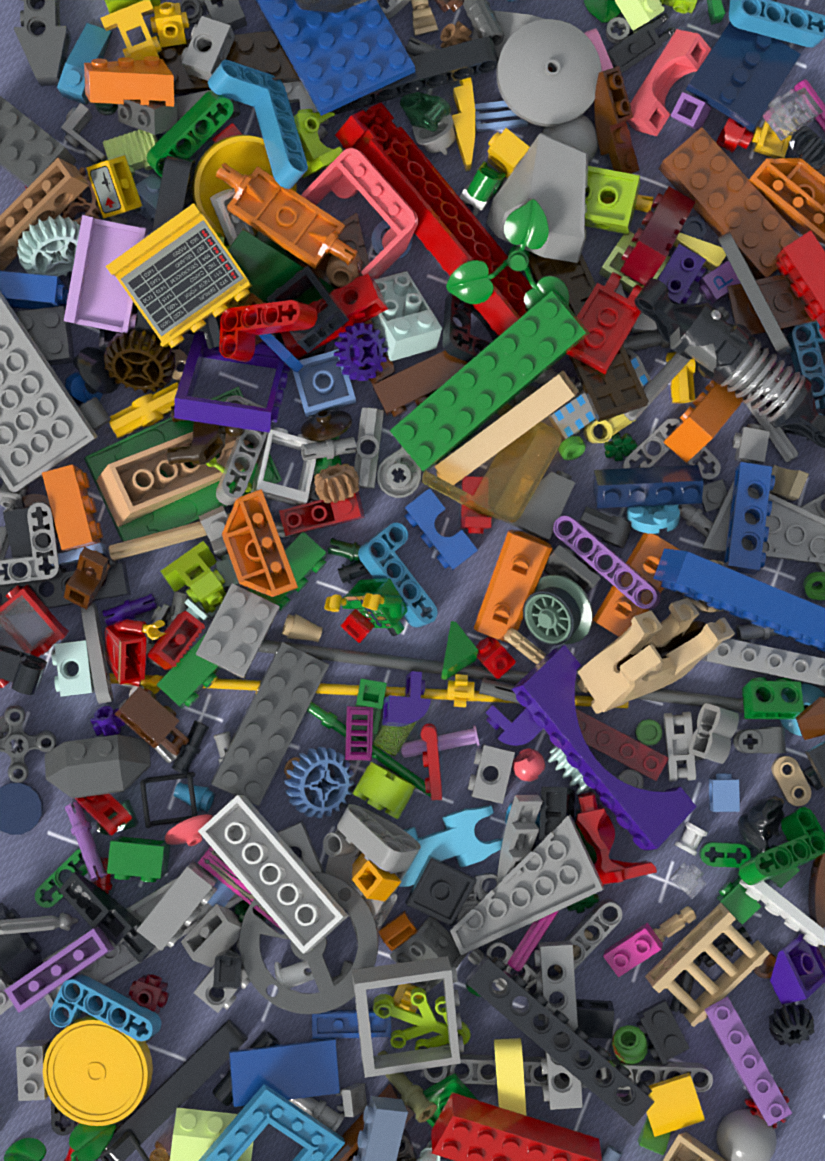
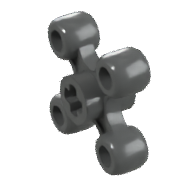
[0,704,57,783]

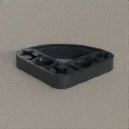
[443,293,499,363]

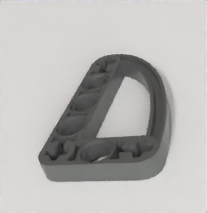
[718,231,793,358]

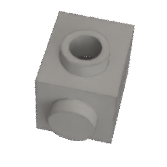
[733,424,770,465]

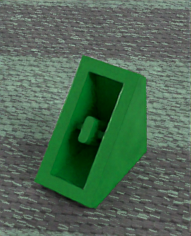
[441,621,478,680]

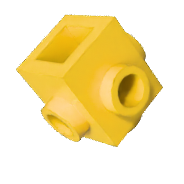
[150,2,189,47]

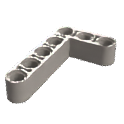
[486,899,622,995]

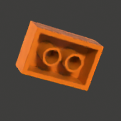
[42,464,103,551]

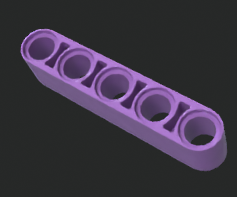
[553,516,661,610]

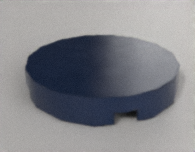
[0,782,43,835]

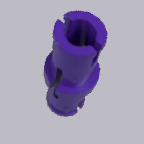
[102,593,157,626]

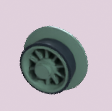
[523,575,593,645]

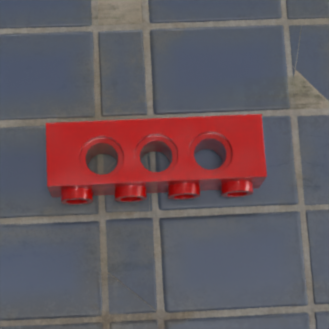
[280,273,388,359]

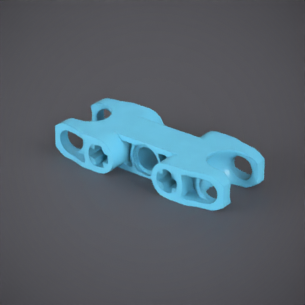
[399,805,503,887]

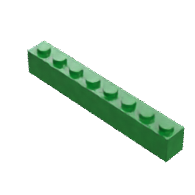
[157,532,327,709]

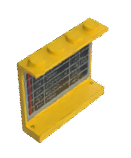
[106,203,253,348]

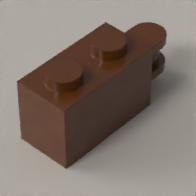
[115,686,189,756]

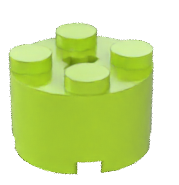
[352,762,416,819]

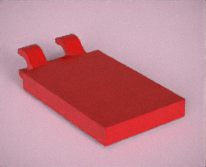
[566,272,643,374]

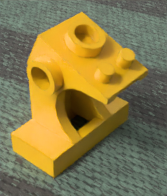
[100,0,162,60]

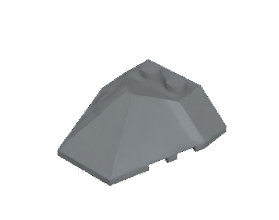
[486,133,588,263]

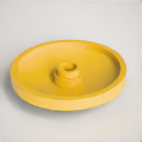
[192,135,297,238]

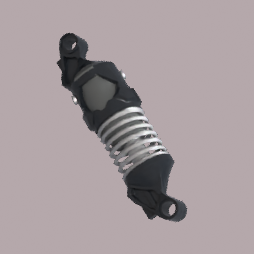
[634,278,825,448]

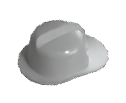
[412,104,456,155]

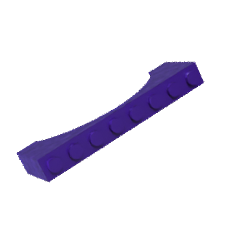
[512,645,697,851]

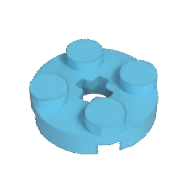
[627,505,680,534]

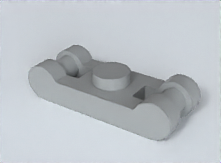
[663,712,696,782]

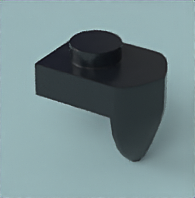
[213,949,243,989]

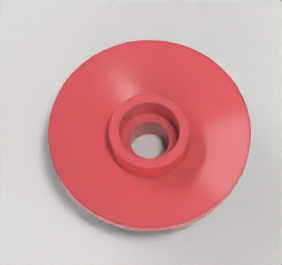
[164,814,213,846]

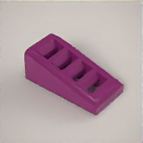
[345,706,373,761]

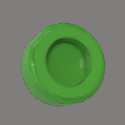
[558,436,586,460]
[635,719,662,746]

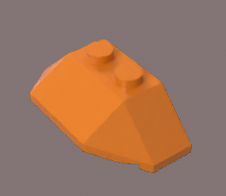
[749,158,825,244]
[222,489,298,597]

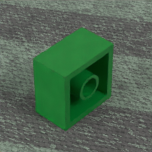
[107,836,170,882]

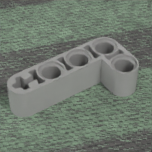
[216,395,268,505]

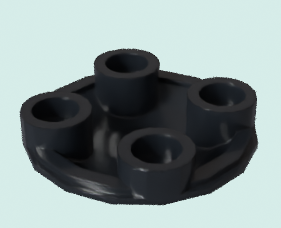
[73,347,120,394]

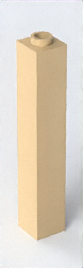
[435,370,579,487]

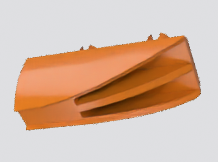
[473,530,552,643]
[593,533,680,637]

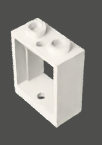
[251,427,317,506]

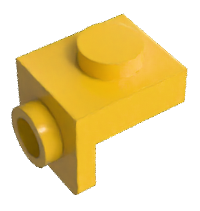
[752,120,792,159]

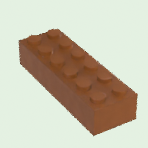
[659,127,800,280]

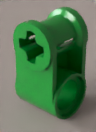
[467,161,507,202]

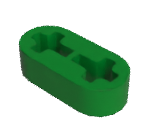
[699,841,751,868]

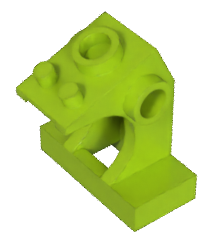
[293,109,343,178]
[160,541,226,613]

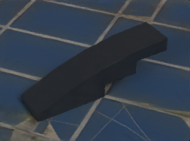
[58,871,156,962]

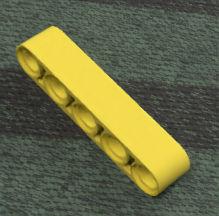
[494,1038,526,1115]

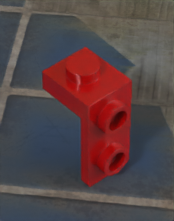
[461,476,491,534]

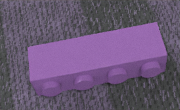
[4,927,115,1013]

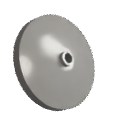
[496,19,602,127]

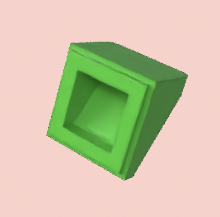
[637,1116,671,1155]

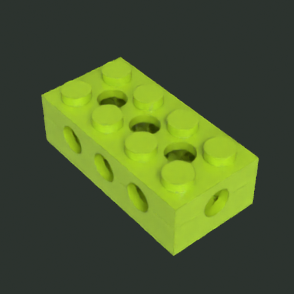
[585,166,641,235]

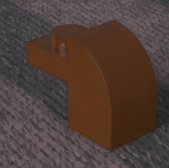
[64,547,110,610]

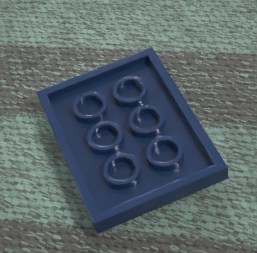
[686,22,801,131]

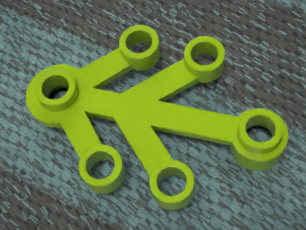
[373,987,470,1050]

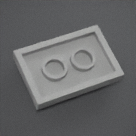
[196,583,280,679]

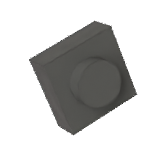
[702,479,727,513]

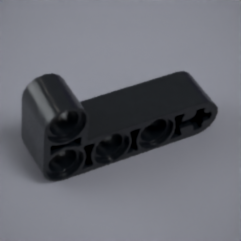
[0,644,47,695]

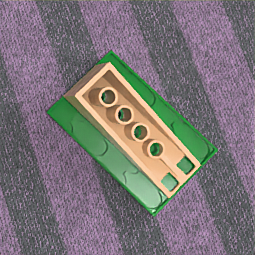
[84,386,282,542]

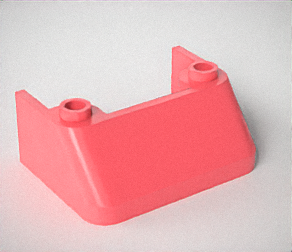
[301,148,418,279]

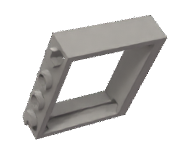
[352,956,464,1078]

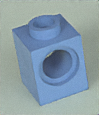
[709,773,740,812]

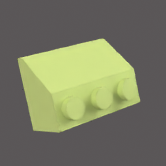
[170,1108,254,1161]

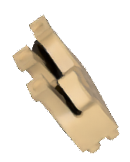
[577,597,735,714]

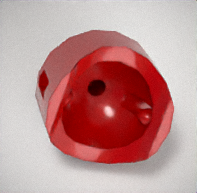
[716,117,754,153]

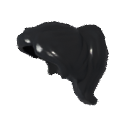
[738,796,785,854]

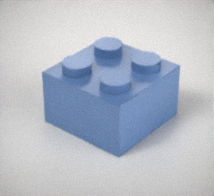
[293,349,356,417]

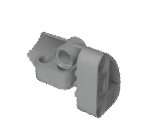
[323,804,421,941]

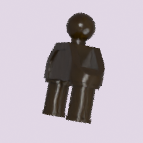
[167,398,245,465]

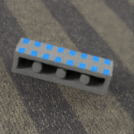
[548,348,651,439]

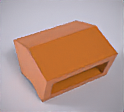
[378,910,417,951]

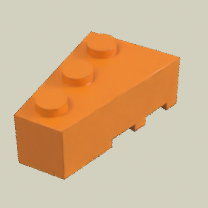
[84,56,174,107]
[664,380,743,463]

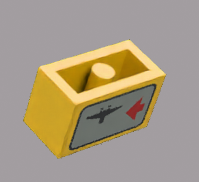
[86,155,142,219]

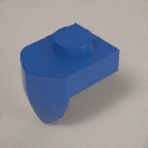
[65,372,103,403]

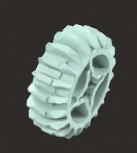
[17,215,80,277]

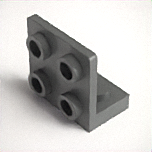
[390,916,469,992]

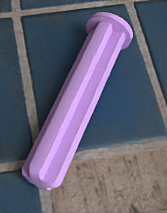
[401,725,480,758]

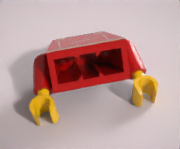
[105,619,166,694]

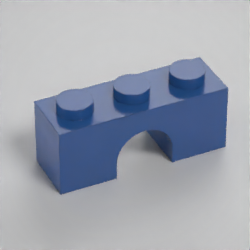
[404,488,478,571]

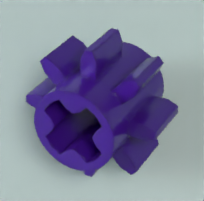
[90,706,125,736]

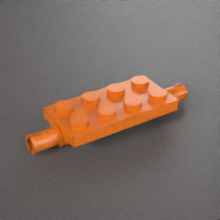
[216,163,358,269]

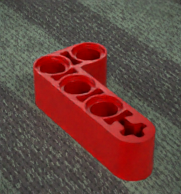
[219,300,317,362]

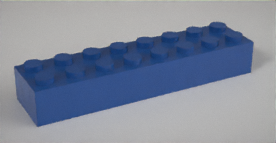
[653,548,825,653]

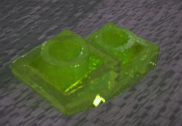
[372,695,417,757]

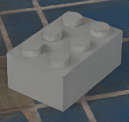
[136,861,218,951]

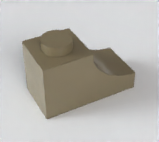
[769,465,809,502]

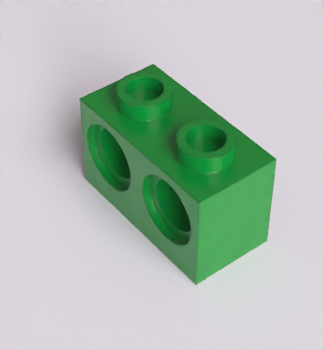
[742,677,804,719]

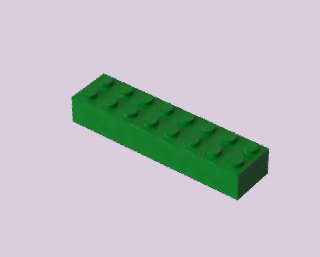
[390,291,590,472]

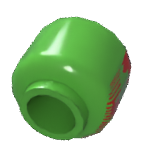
[612,1025,648,1065]

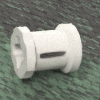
[675,822,708,856]

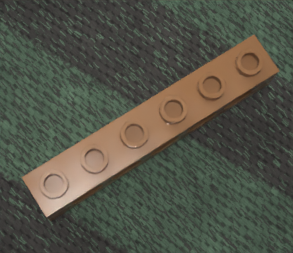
[0,158,89,271]

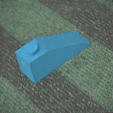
[57,23,112,105]

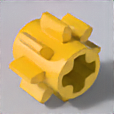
[447,674,475,707]

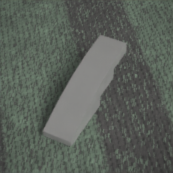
[496,795,543,886]

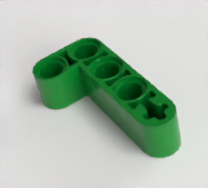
[146,90,234,178]
[739,807,825,886]

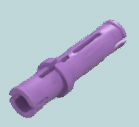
[65,802,107,881]

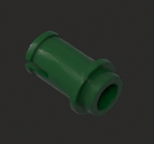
[328,538,361,562]

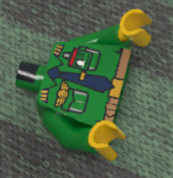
[324,578,407,636]

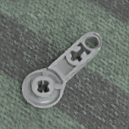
[377,447,421,498]

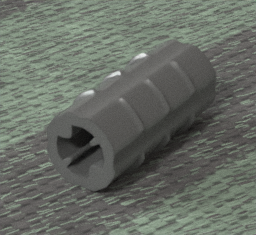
[463,0,505,46]

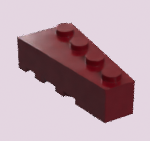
[620,186,695,286]

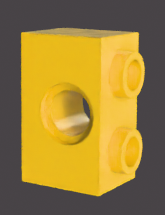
[487,128,530,178]

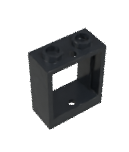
[267,266,349,353]

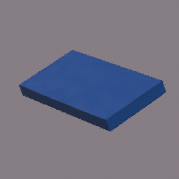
[229,1038,340,1107]

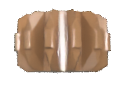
[314,463,359,503]

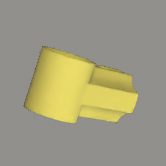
[584,414,637,443]

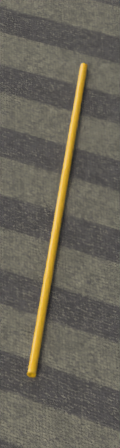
[109,673,629,709]

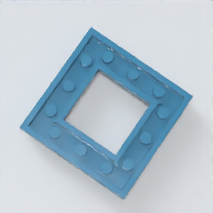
[198,1084,345,1161]

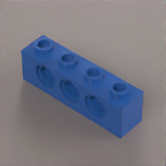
[724,462,775,575]

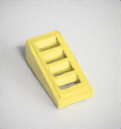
[673,233,726,272]

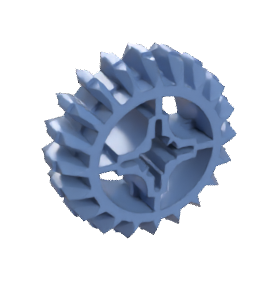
[284,747,355,818]

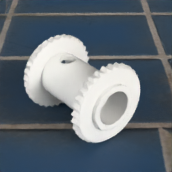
[274,949,314,989]

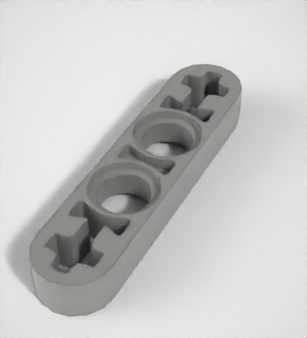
[81,603,113,704]

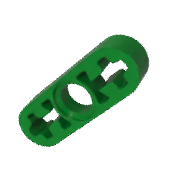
[35,848,88,908]

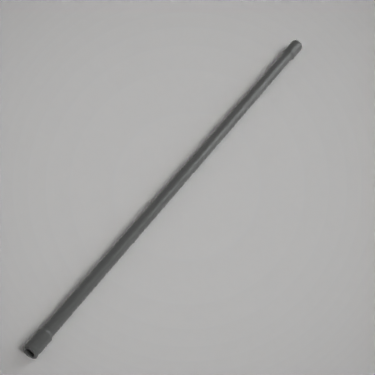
[258,640,764,713]

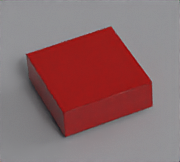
[341,609,374,643]

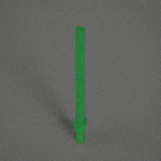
[307,701,431,798]

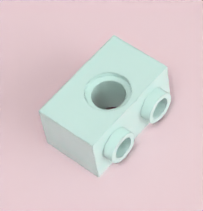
[51,640,95,697]

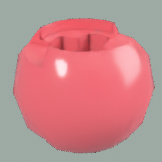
[512,748,545,782]

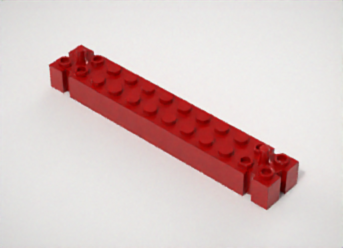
[335,102,567,367]

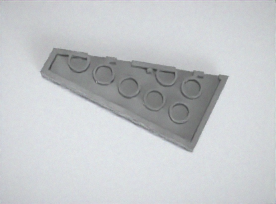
[701,480,825,564]
[450,815,605,955]

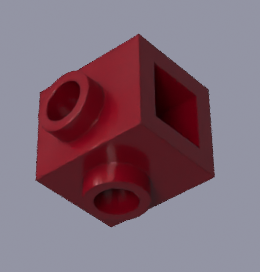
[129,974,169,1015]

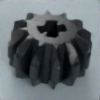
[789,126,825,169]
[768,1002,815,1047]

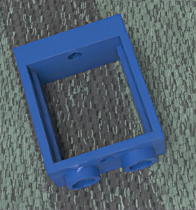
[0,271,69,309]

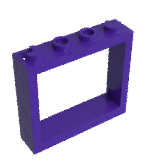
[174,331,291,433]

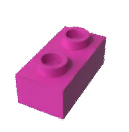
[603,923,663,977]

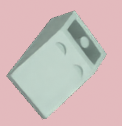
[371,271,442,361]

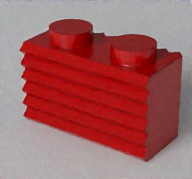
[147,611,205,670]

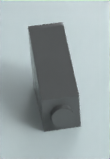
[501,470,575,541]

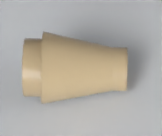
[282,613,323,642]

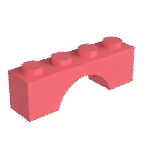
[626,29,711,136]

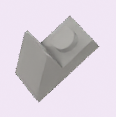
[199,506,228,559]

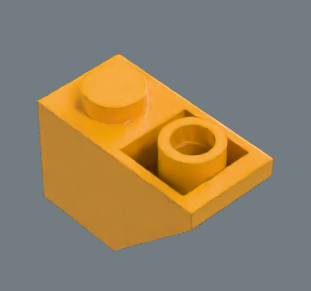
[352,853,401,901]

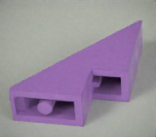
[704,996,792,1126]

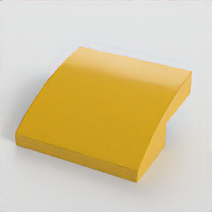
[646,1073,705,1137]

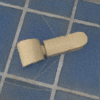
[411,0,438,36]

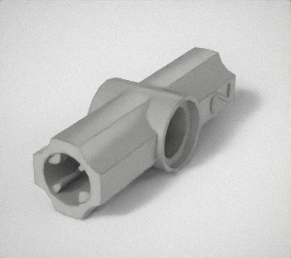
[354,408,384,489]

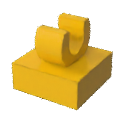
[393,983,422,1013]

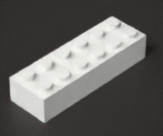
[198,795,349,954]

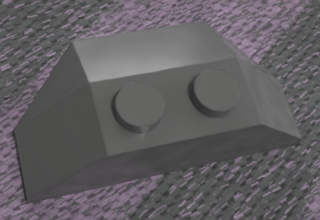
[45,735,151,798]

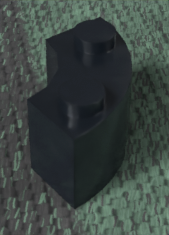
[0,903,43,981]

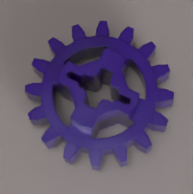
[334,323,388,381]

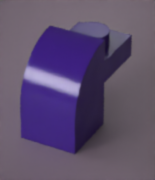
[382,671,431,727]
[485,704,543,746]

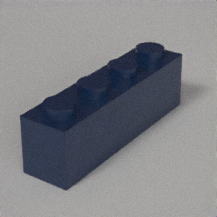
[593,465,704,508]

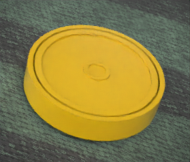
[43,1015,153,1126]

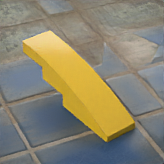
[452,77,475,172]

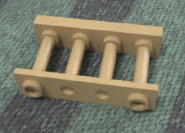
[645,903,770,1027]

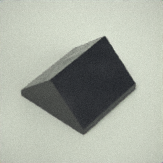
[3,506,53,564]

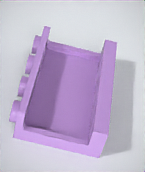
[64,215,148,333]

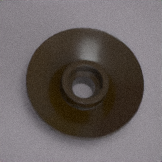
[301,410,352,441]

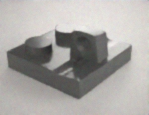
[543,545,601,594]

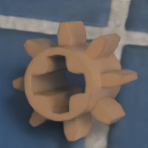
[440,21,472,48]

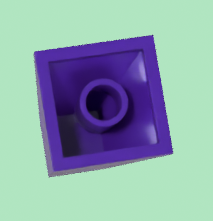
[770,933,825,1005]

